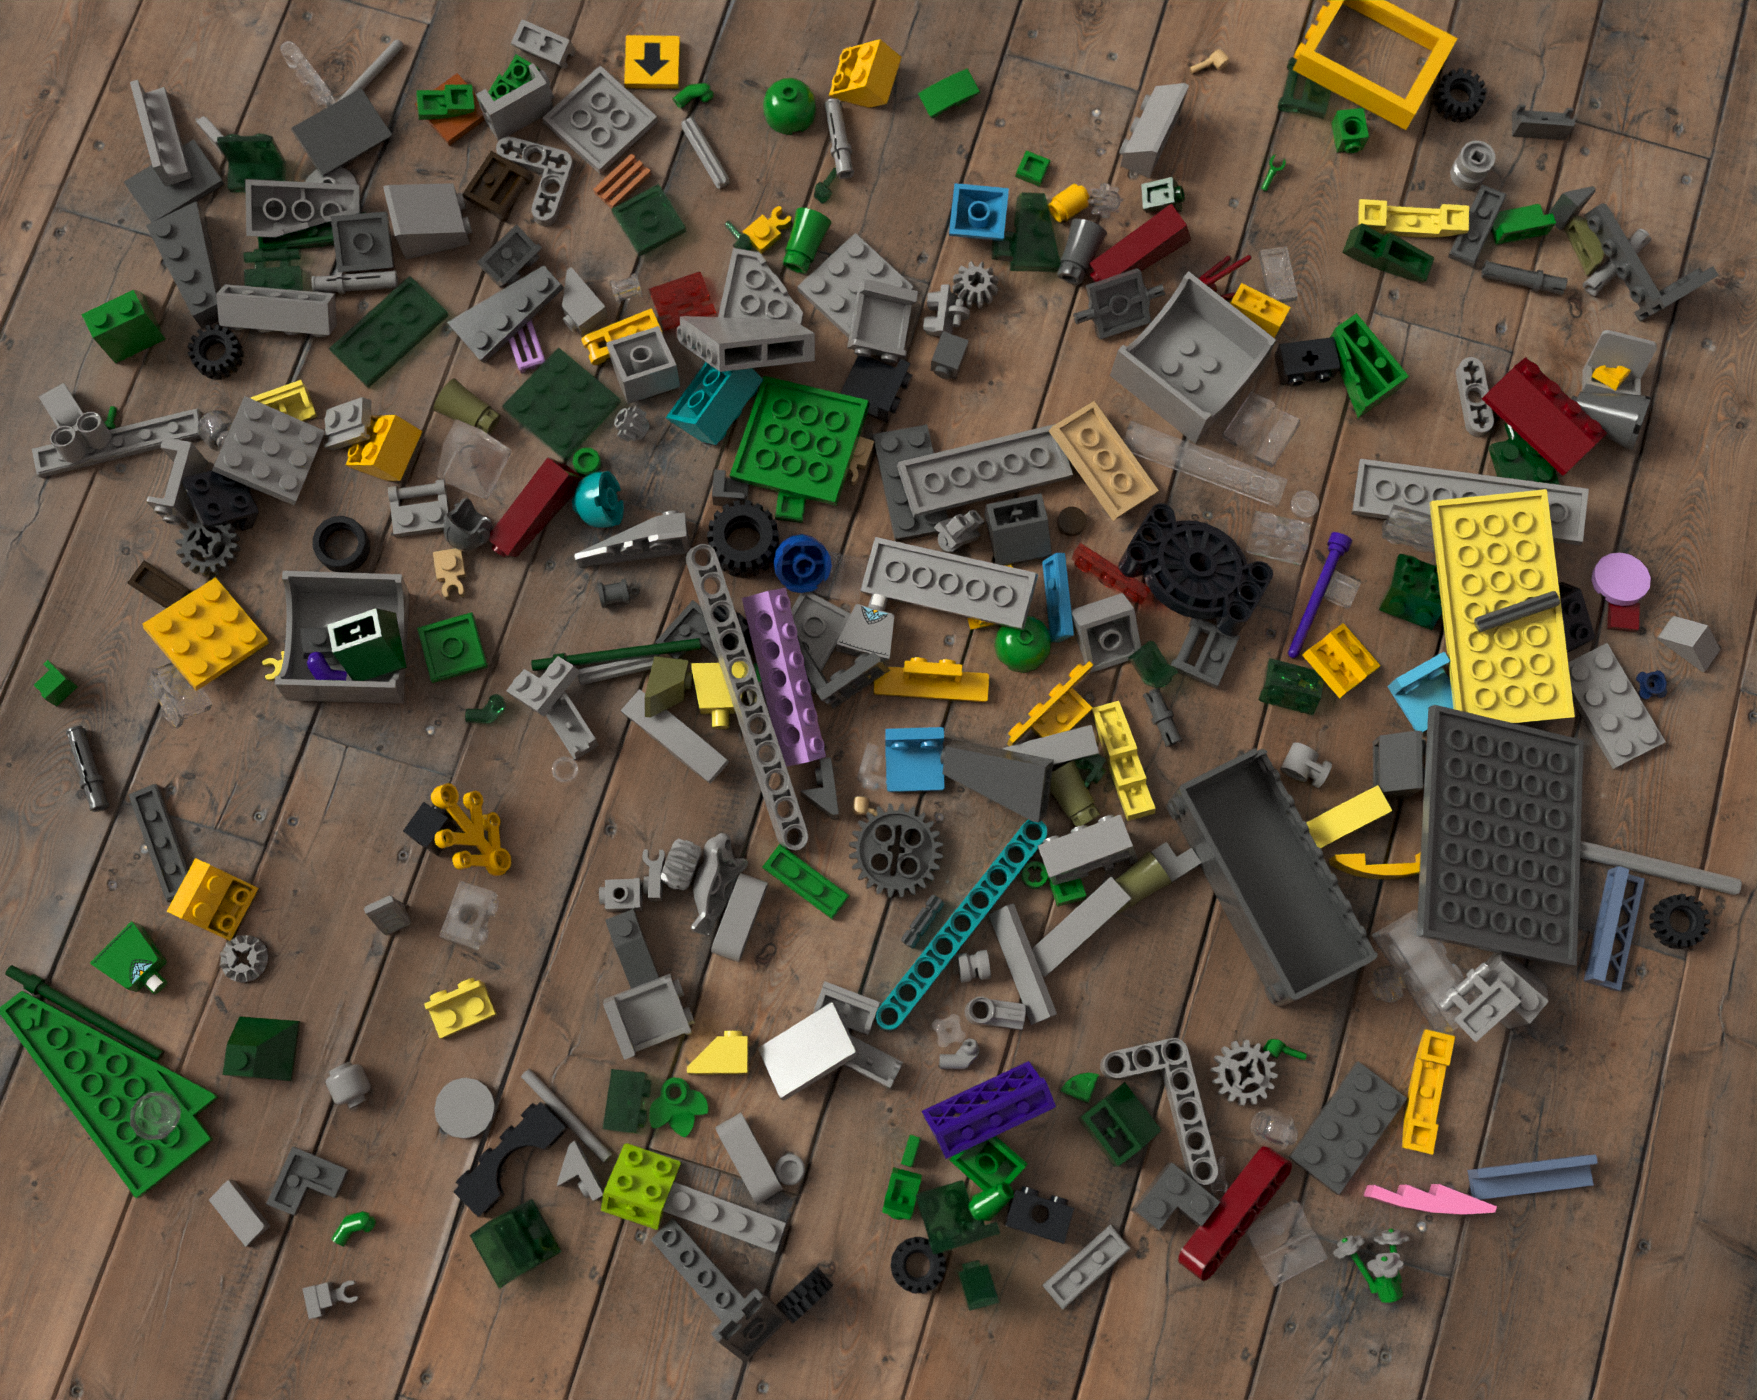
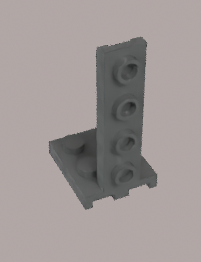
[1584,203,1719,321]
[797,635,890,709]
[651,1218,788,1363]

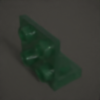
[217,134,286,192]
[916,1180,1000,1255]

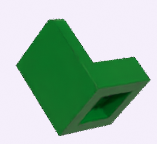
[34,660,78,707]

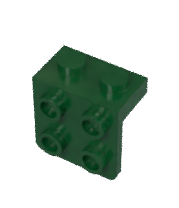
[1379,554,1442,630]

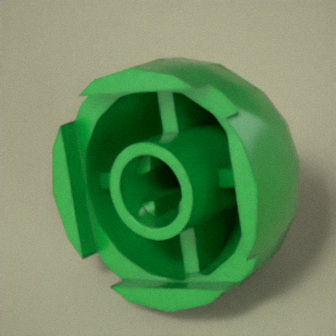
[763,78,816,135]
[994,615,1052,673]

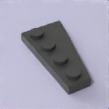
[447,266,564,363]

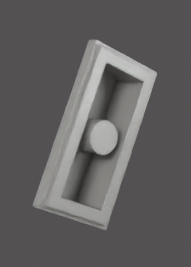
[209,1179,271,1247]

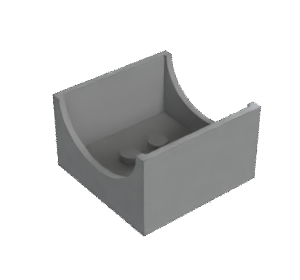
[1110,271,1276,444]
[275,571,410,704]

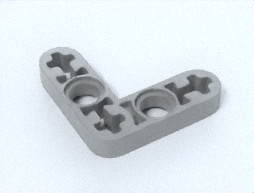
[496,137,574,226]

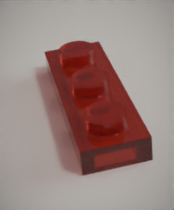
[1072,543,1150,605]

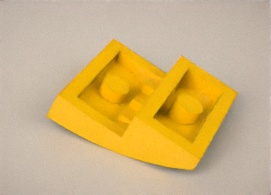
[1302,623,1381,698]

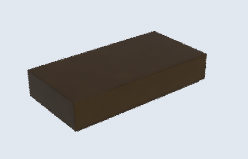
[127,560,192,609]

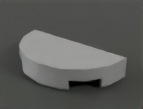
[196,116,230,155]

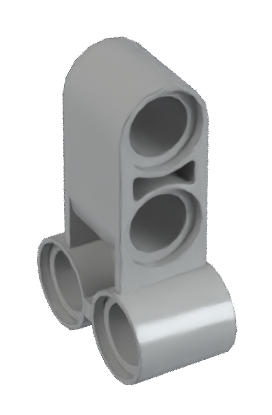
[38,383,112,463]

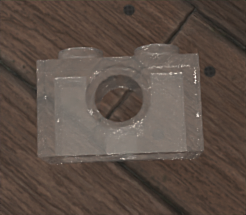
[439,881,499,951]

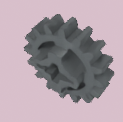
[175,516,241,577]

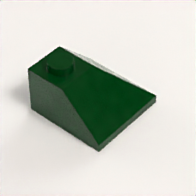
[222,1016,300,1081]

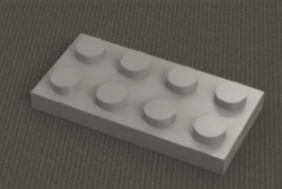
[1568,643,1666,769]

